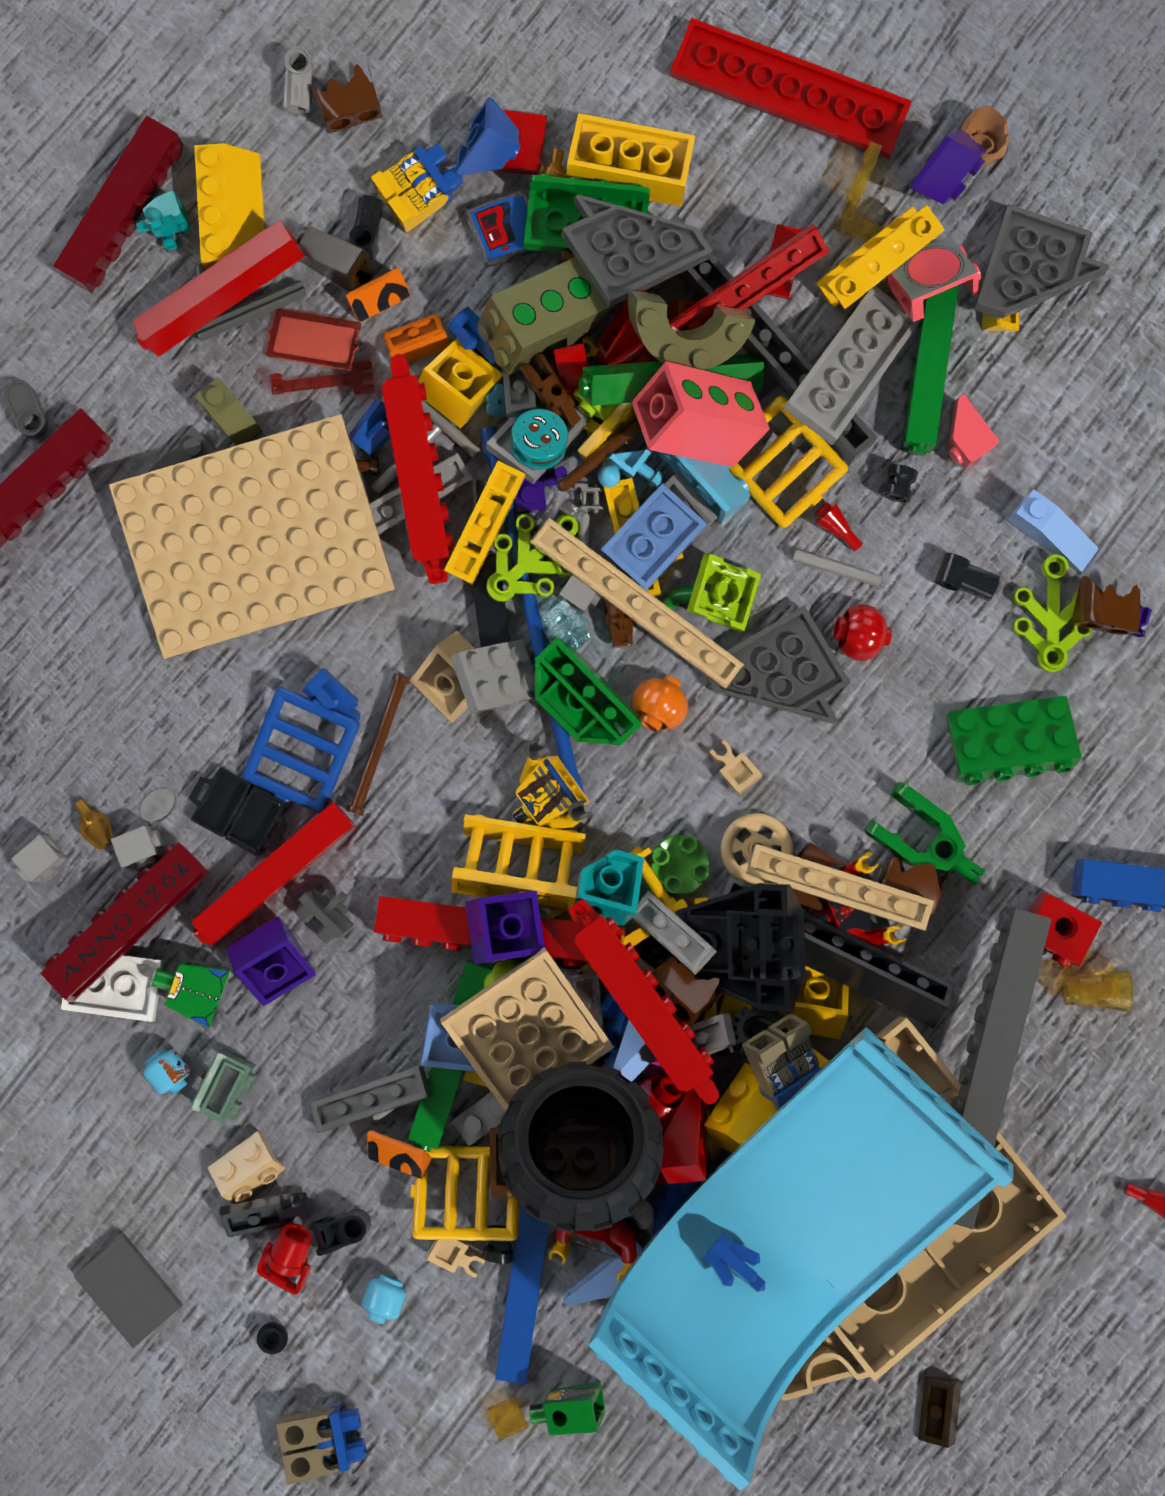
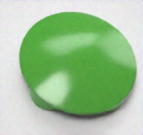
[650,835,711,895]

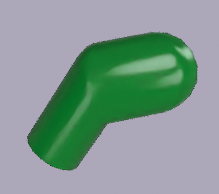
[661,585,694,610]

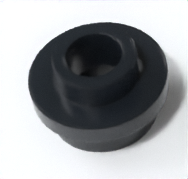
[639,935,669,965]
[257,1322,288,1354]

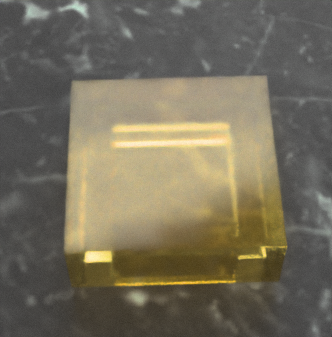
[487,1396,528,1440]

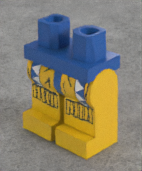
[371,144,464,233]

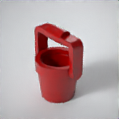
[257,1223,312,1295]

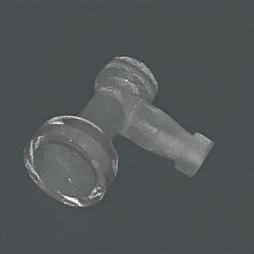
[533,486,586,527]

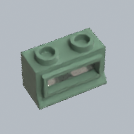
[189,1049,257,1124]

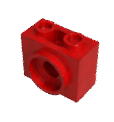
[1030,893,1103,968]

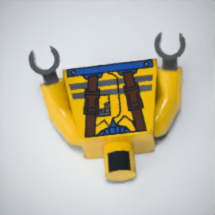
[513,738,593,829]

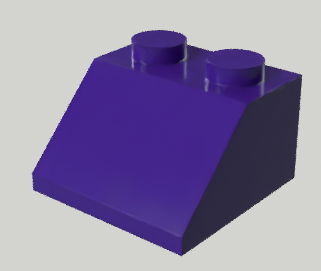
[909,129,987,205]
[465,891,545,964]
[226,916,316,1006]

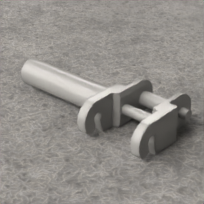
[564,483,603,548]

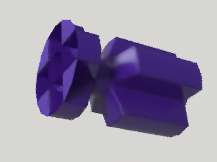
[1129,605,1152,637]

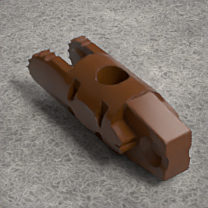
[519,352,581,429]
[603,568,633,648]

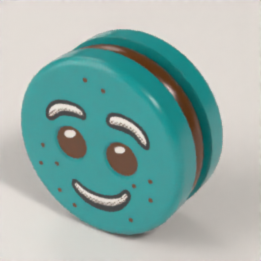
[510,409,568,470]

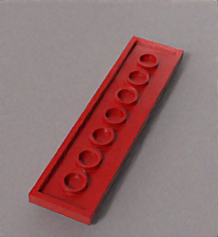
[670,17,912,159]

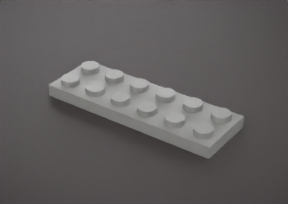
[783,286,921,445]

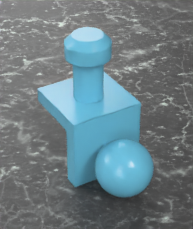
[598,449,664,488]

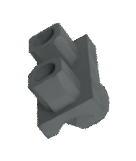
[295,886,354,944]

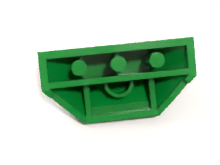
[535,636,643,745]

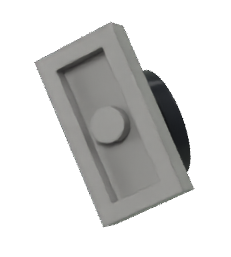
[690,1013,753,1056]

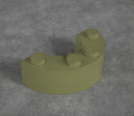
[628,290,755,370]

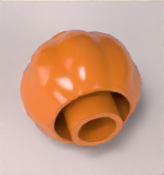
[632,675,688,732]

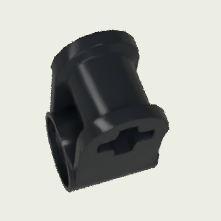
[308,1209,371,1256]

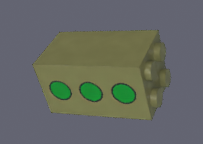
[477,257,612,375]

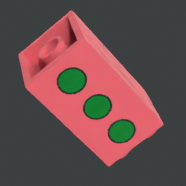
[632,361,770,467]

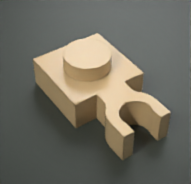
[710,740,762,796]
[426,1240,485,1278]

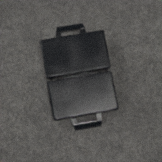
[189,767,288,856]

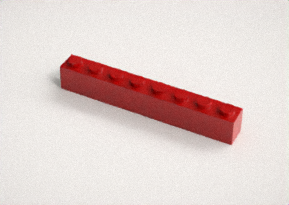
[374,896,626,968]

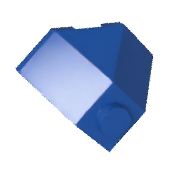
[456,97,520,175]

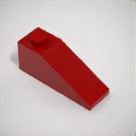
[660,1089,707,1184]

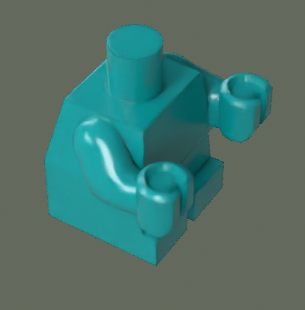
[136,190,192,251]

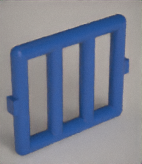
[242,687,360,813]

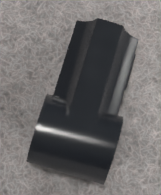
[349,195,383,260]
[934,553,1000,601]

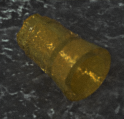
[1062,969,1133,1013]

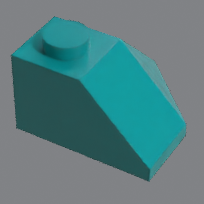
[576,849,644,926]

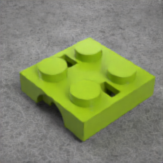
[686,553,761,631]

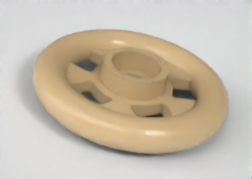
[721,813,793,885]

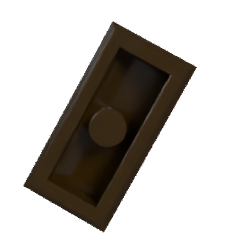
[918,1376,962,1448]

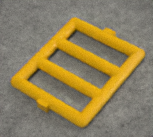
[728,396,848,528]
[410,1146,520,1241]

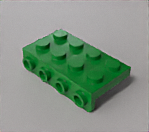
[524,174,650,255]
[946,696,1082,785]

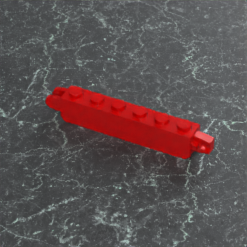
[381,353,454,585]
[568,899,720,1105]

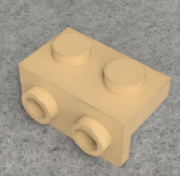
[207,1131,285,1204]

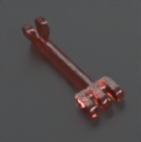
[270,361,375,395]

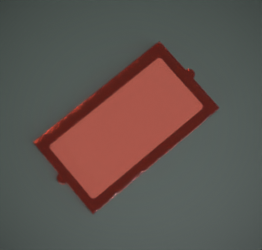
[266,309,361,371]

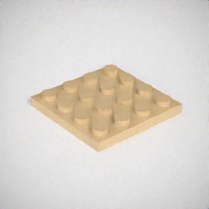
[440,947,614,1112]

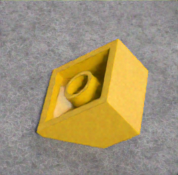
[418,338,503,429]

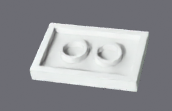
[61,955,164,1022]

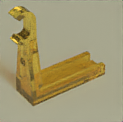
[833,141,883,242]

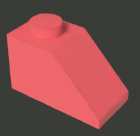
[947,394,1000,470]

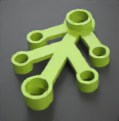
[486,514,578,602]
[1012,554,1092,672]

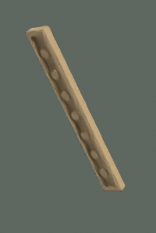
[530,518,744,689]

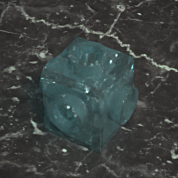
[540,599,591,650]

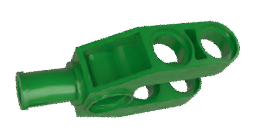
[864,781,985,885]

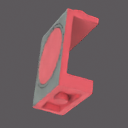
[886,236,981,322]

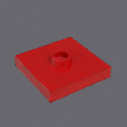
[493,110,547,175]

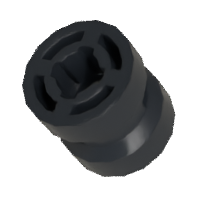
[881,464,918,503]
[482,1225,514,1264]

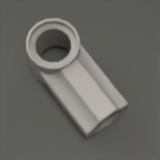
[284,47,315,115]

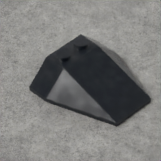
[675,883,806,1012]

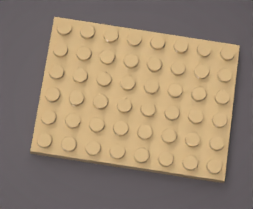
[109,414,396,659]

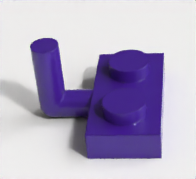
[515,466,567,514]

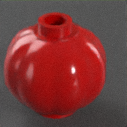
[833,604,892,661]
[638,1074,686,1133]

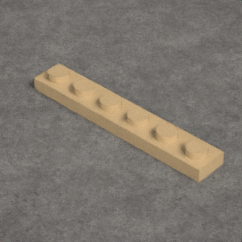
[746,844,934,931]

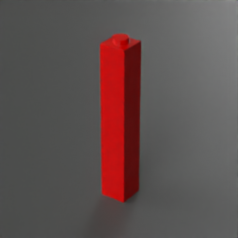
[132,219,305,357]
[191,802,356,946]

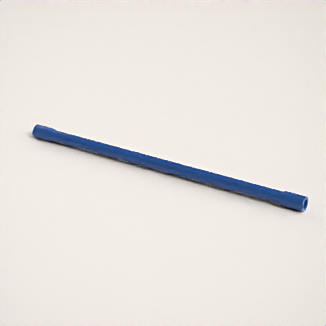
[479,426,585,794]

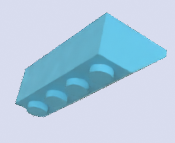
[642,435,751,525]

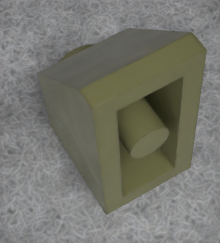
[195,377,263,446]

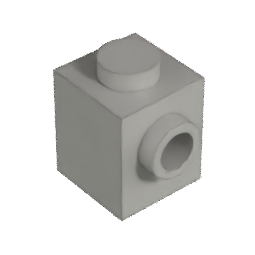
[558,575,601,615]
[111,825,164,869]
[11,834,68,883]

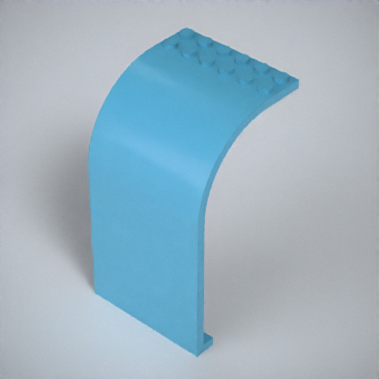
[588,1027,1014,1491]

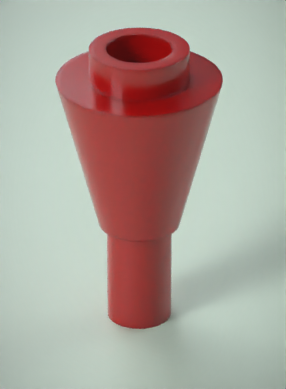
[814,502,863,552]
[1124,1182,1165,1219]

